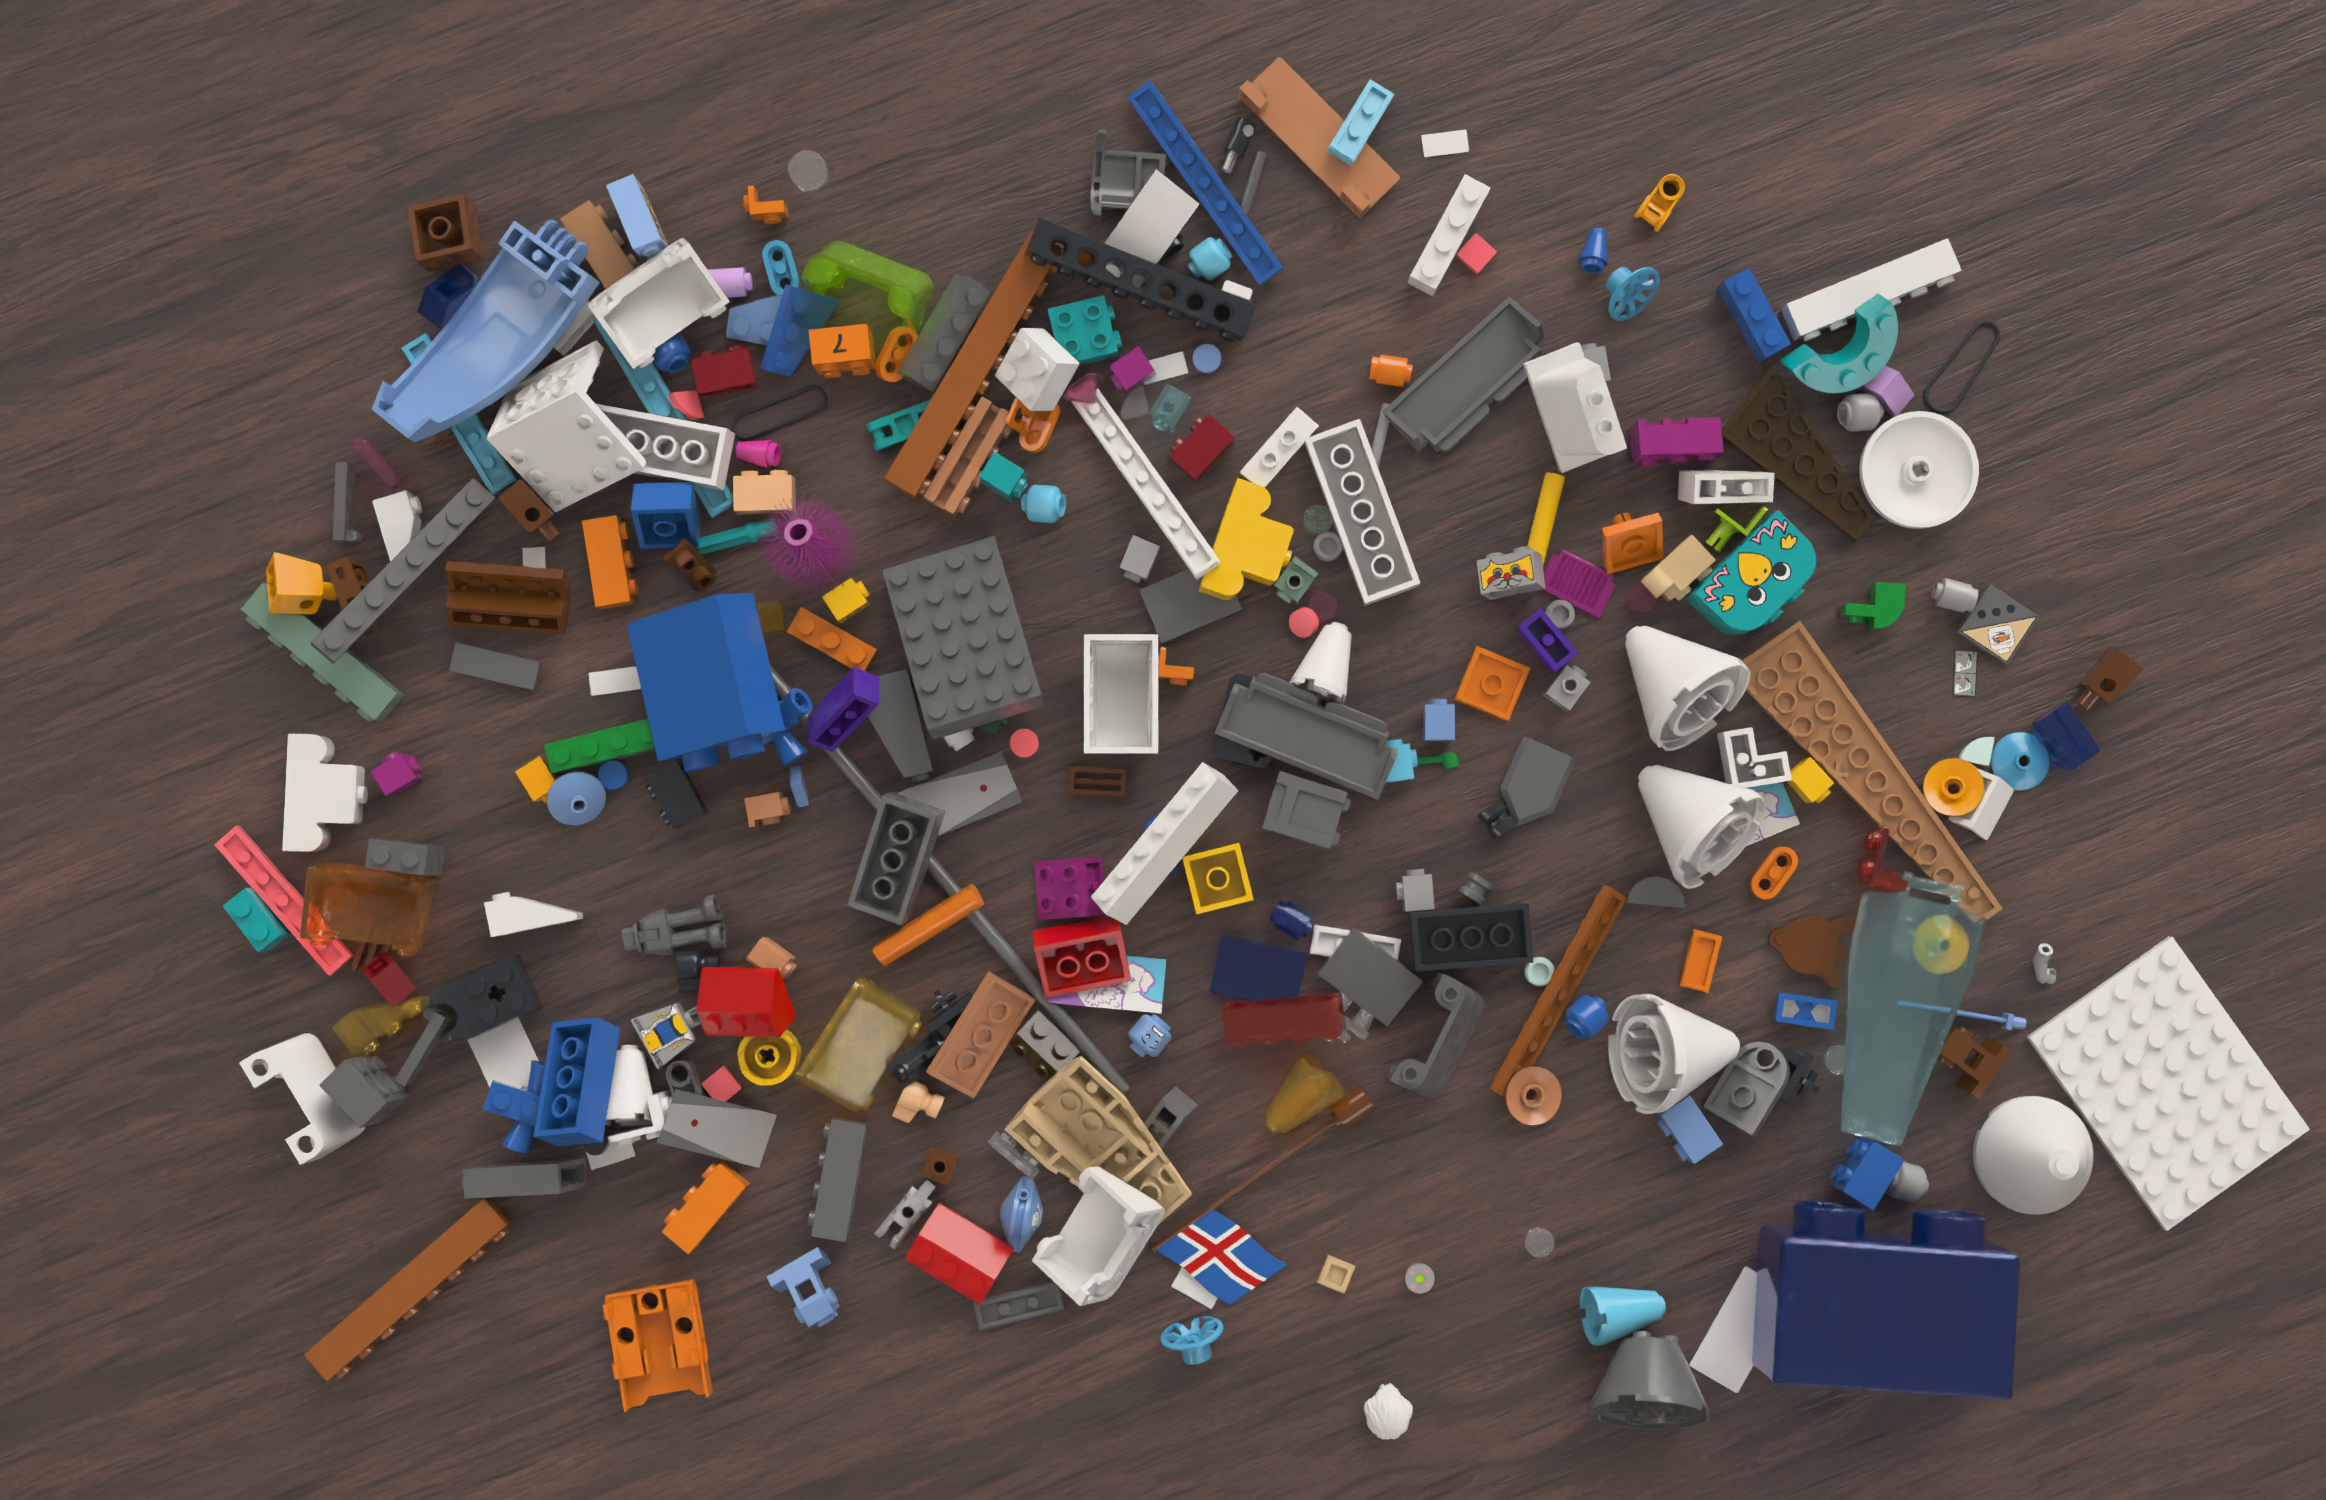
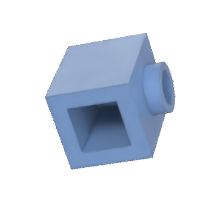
[1423,699,1455,741]

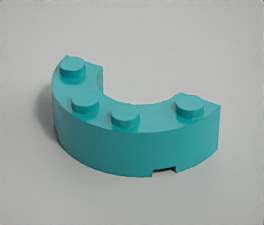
[1780,293,1898,393]

